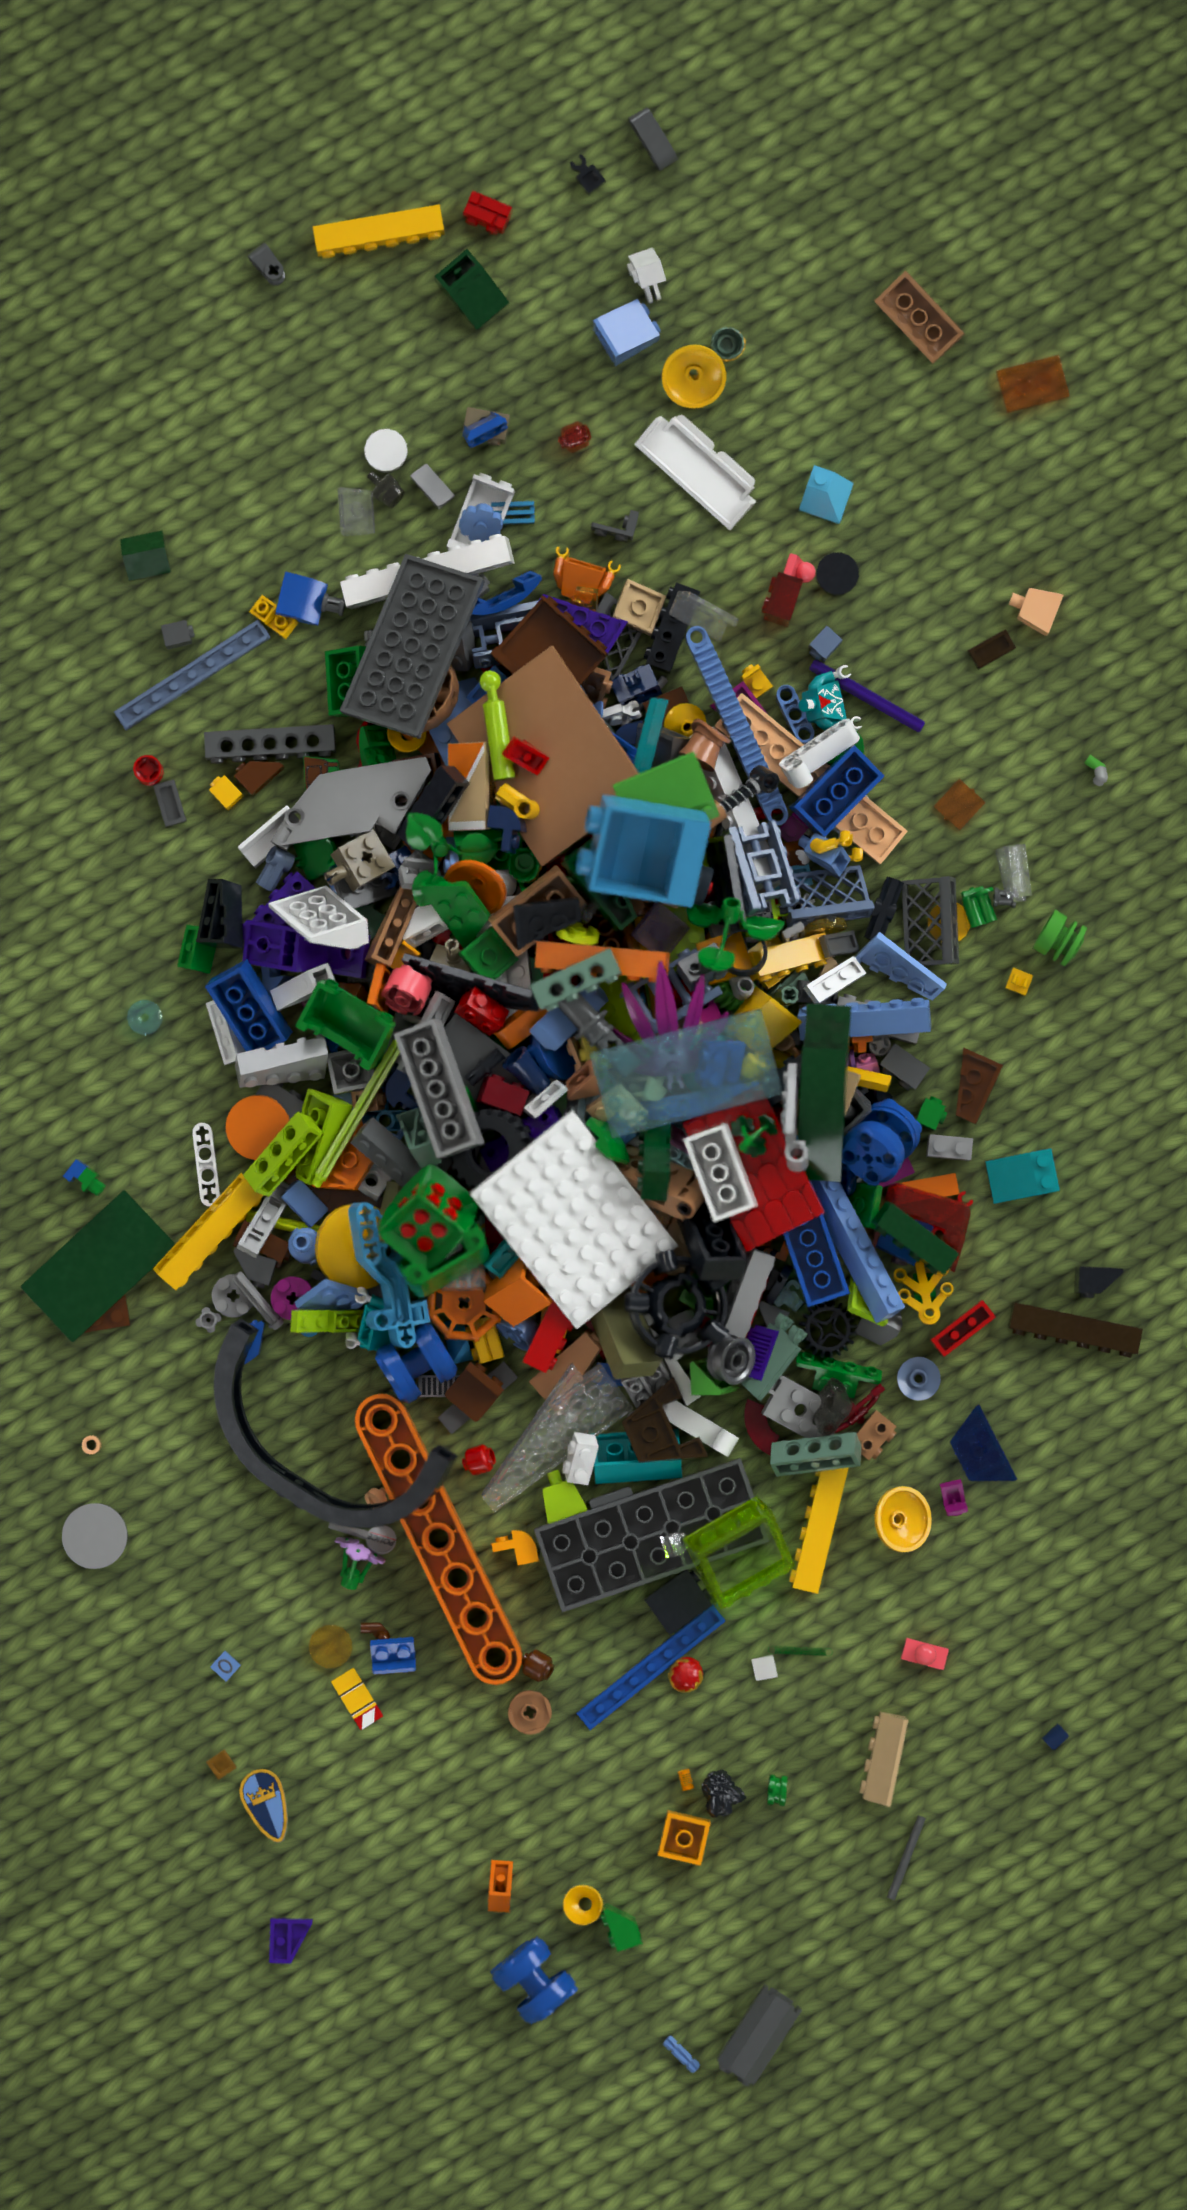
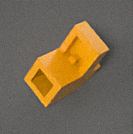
[491,1530,539,1565]

